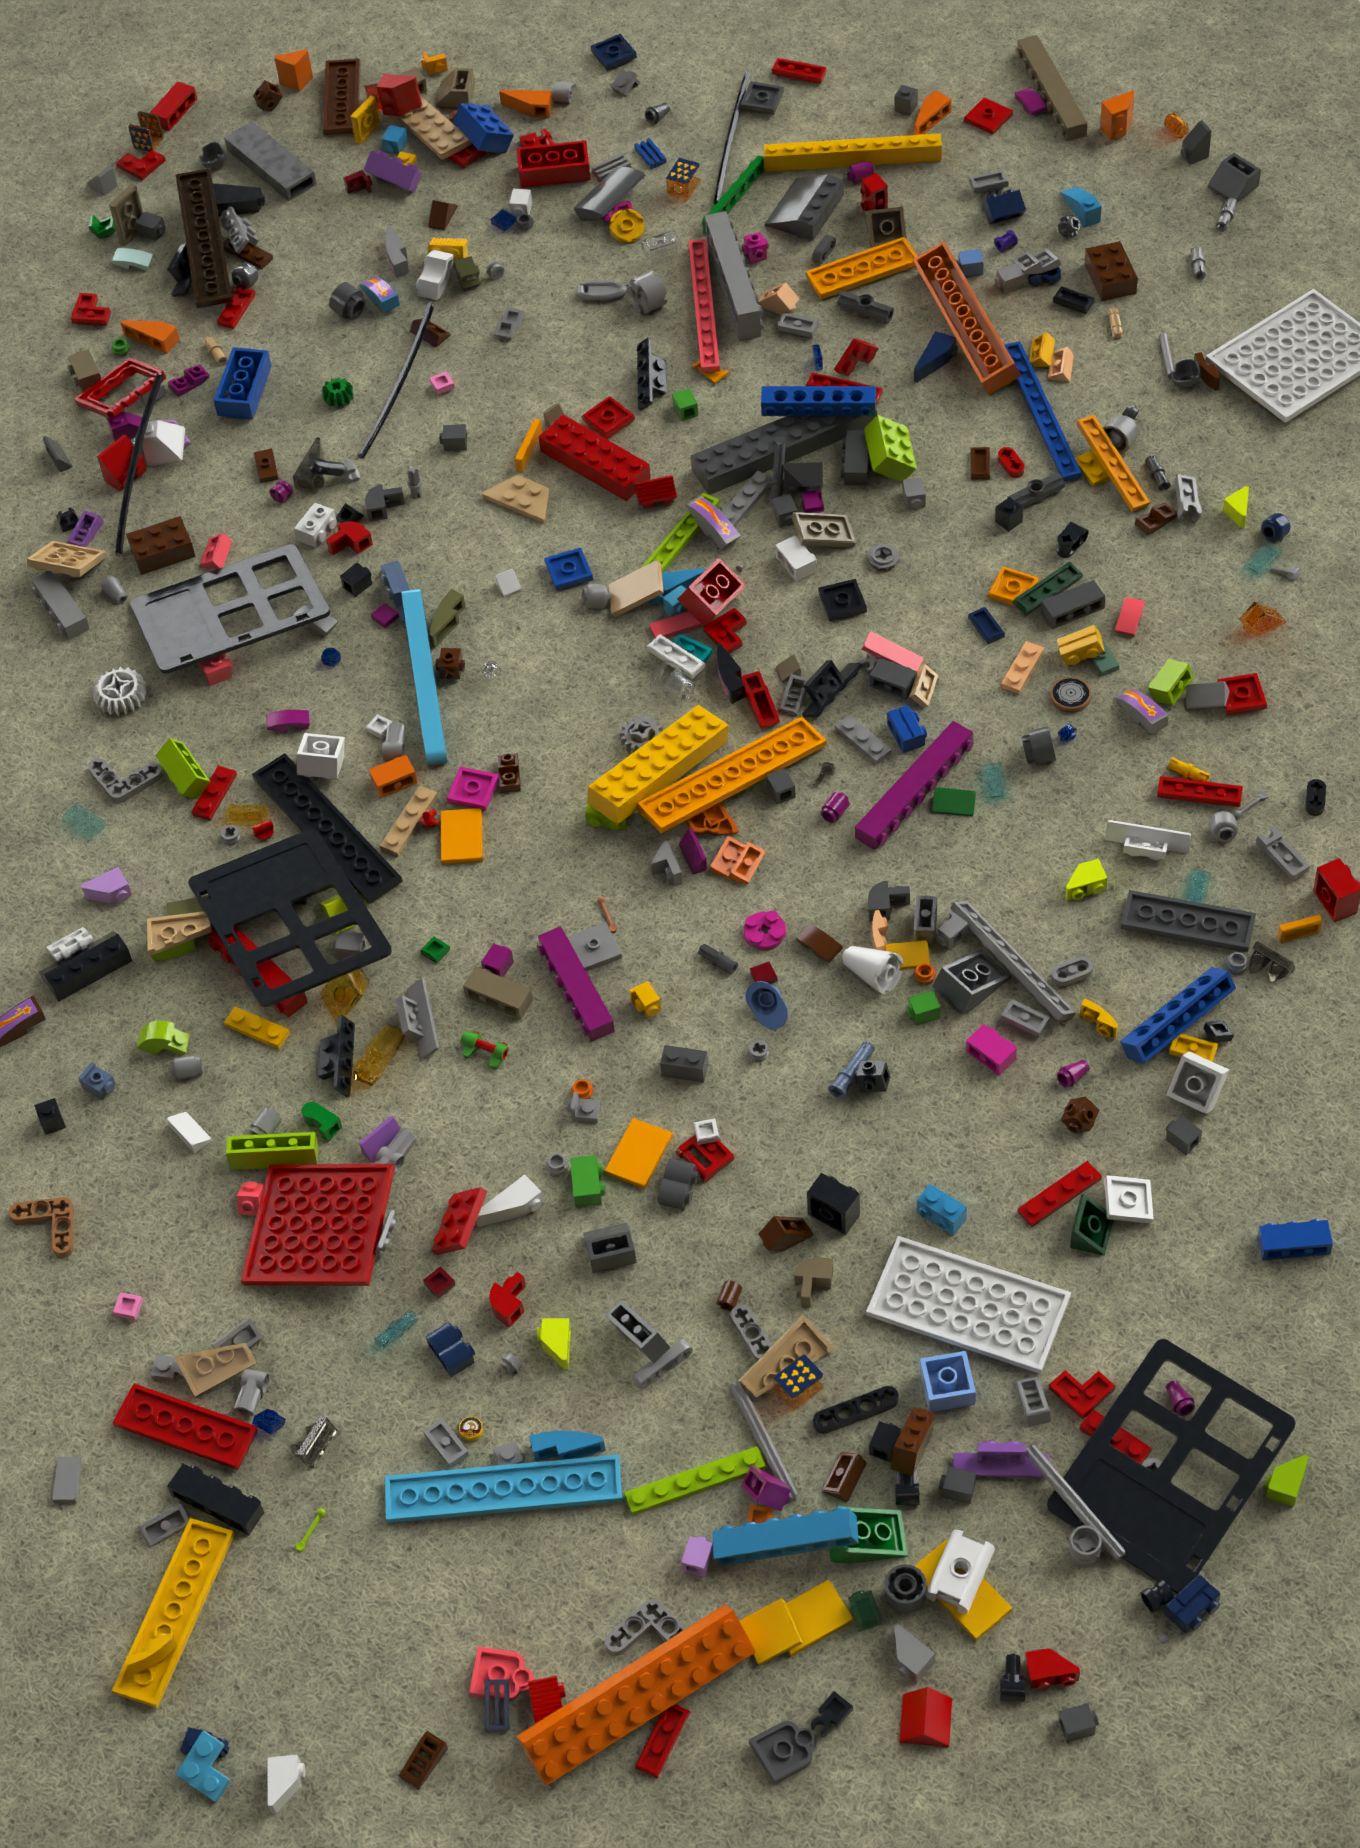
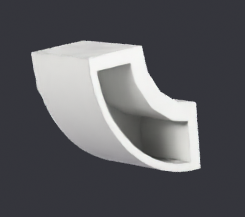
[416,250,454,300]

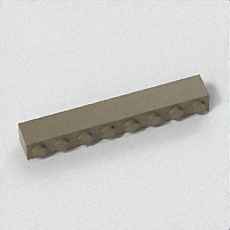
[1016,35,1087,141]

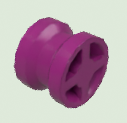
[269,479,293,504]

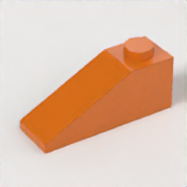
[915,90,952,135]
[120,320,179,354]

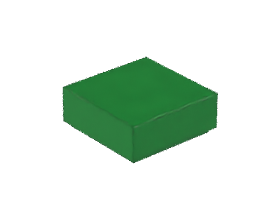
[420,936,451,963]

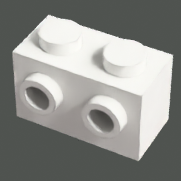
[294,503,337,548]

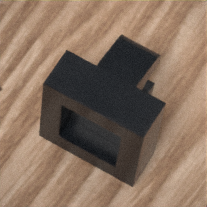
[56,507,79,532]

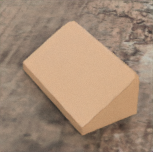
[1047,347,1074,382]

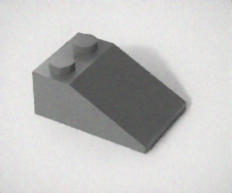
[932,950,1011,1013]

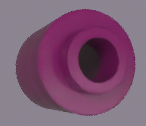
[847,161,874,183]
[821,792,850,823]

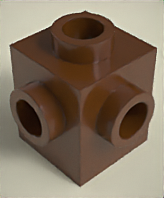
[253,80,283,112]
[436,648,465,680]
[1061,1097,1100,1133]

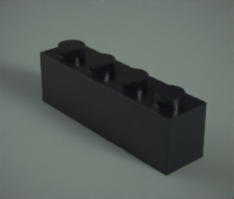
[167,1463,264,1536]

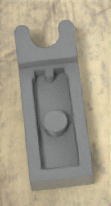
[1175,474,1202,523]
[1256,826,1310,881]

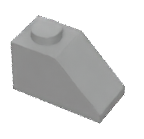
[894,1623,935,1684]

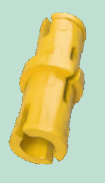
[1167,757,1210,782]

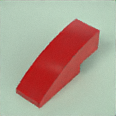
[740,670,780,728]

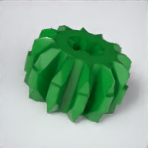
[322,377,354,409]

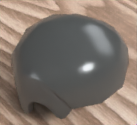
[199,141,226,169]
[1171,359,1201,388]

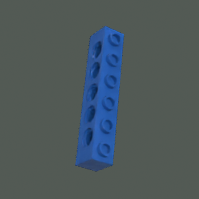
[761,386,876,416]
[1120,967,1236,1064]

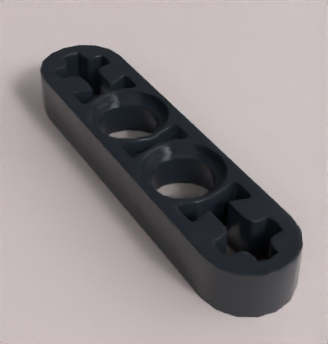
[813,1386,899,1434]

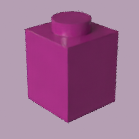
[481,943,514,977]

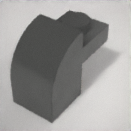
[365,484,405,522]
[868,881,910,921]

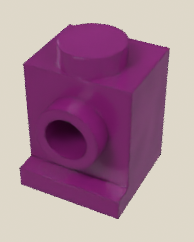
[802,489,824,513]

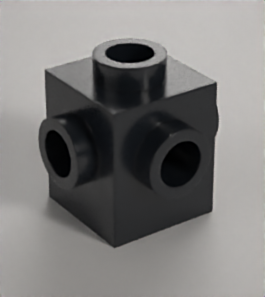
[855,1060,891,1092]

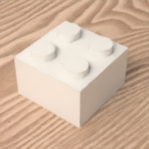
[297,733,345,779]
[1166,1052,1229,1114]

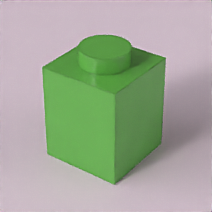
[672,388,698,421]
[906,990,940,1025]

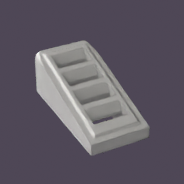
[778,674,809,716]
[1015,1376,1051,1427]

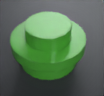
[111,338,130,355]

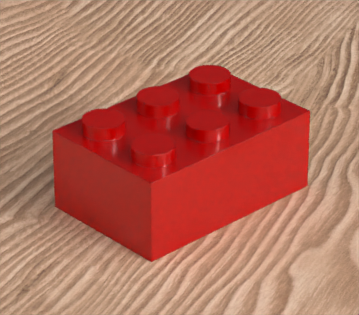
[677,558,746,627]

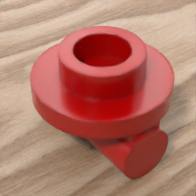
[419,809,439,828]
[252,819,274,840]

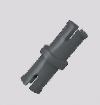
[1145,455,1170,491]

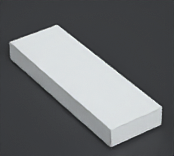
[647,634,705,679]

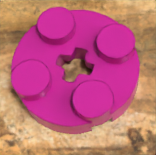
[744,911,786,951]

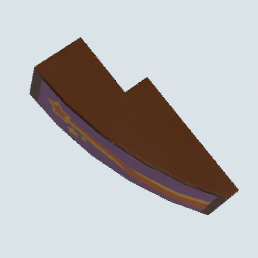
[0,996,46,1047]

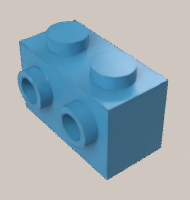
[917,1184,967,1235]

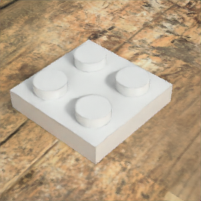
[1104,1175,1153,1224]

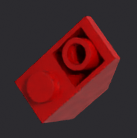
[1024,1648,1080,1690]

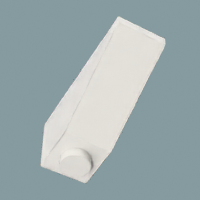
[475,1175,543,1227]

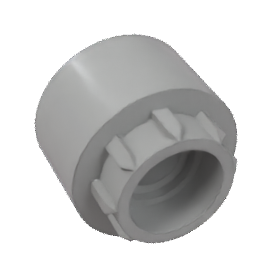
[1103,415,1138,454]

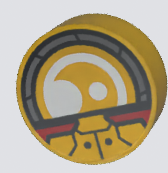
[459,1417,483,1441]

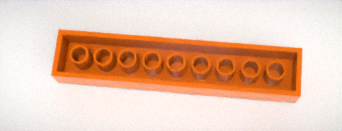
[913,241,1022,395]
[516,1605,755,1786]

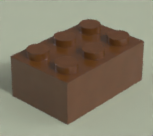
[1084,241,1138,301]
[126,516,196,575]

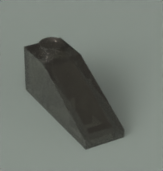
[293,437,325,494]

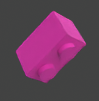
[966,1024,1017,1076]

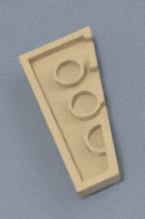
[738,1316,835,1398]

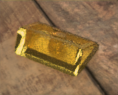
[225,804,269,826]

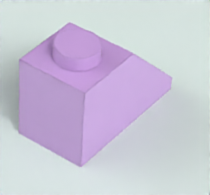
[81,867,132,904]

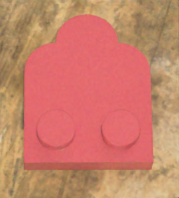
[469,1646,534,1702]

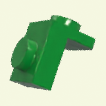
[89,215,116,239]

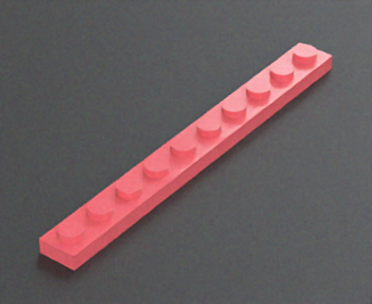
[688,239,720,373]

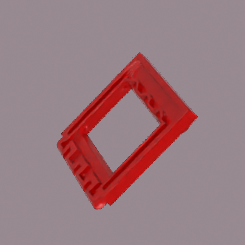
[74,358,166,419]

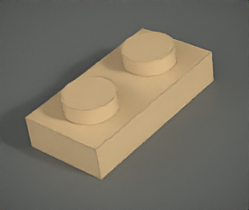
[909,664,938,708]

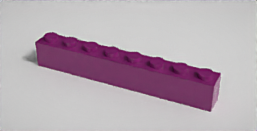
[855,721,974,850]

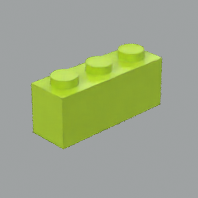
[155,738,210,799]

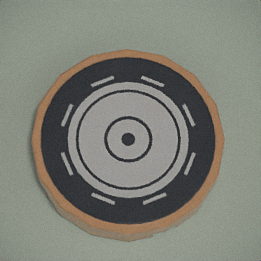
[1051,677,1091,713]

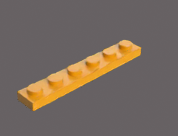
[1076,415,1150,512]

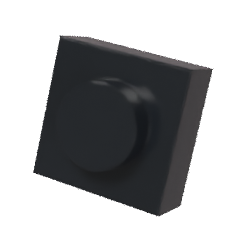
[1203,1021,1234,1042]

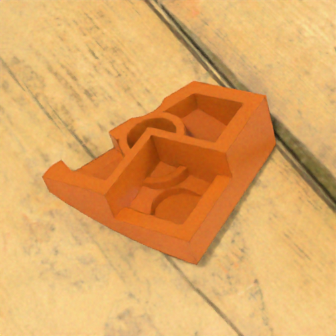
[684,802,738,834]

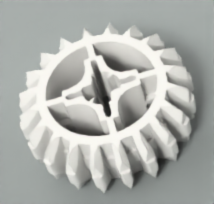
[93,667,147,716]

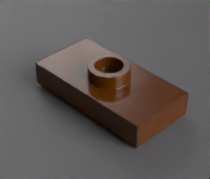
[254,448,279,483]

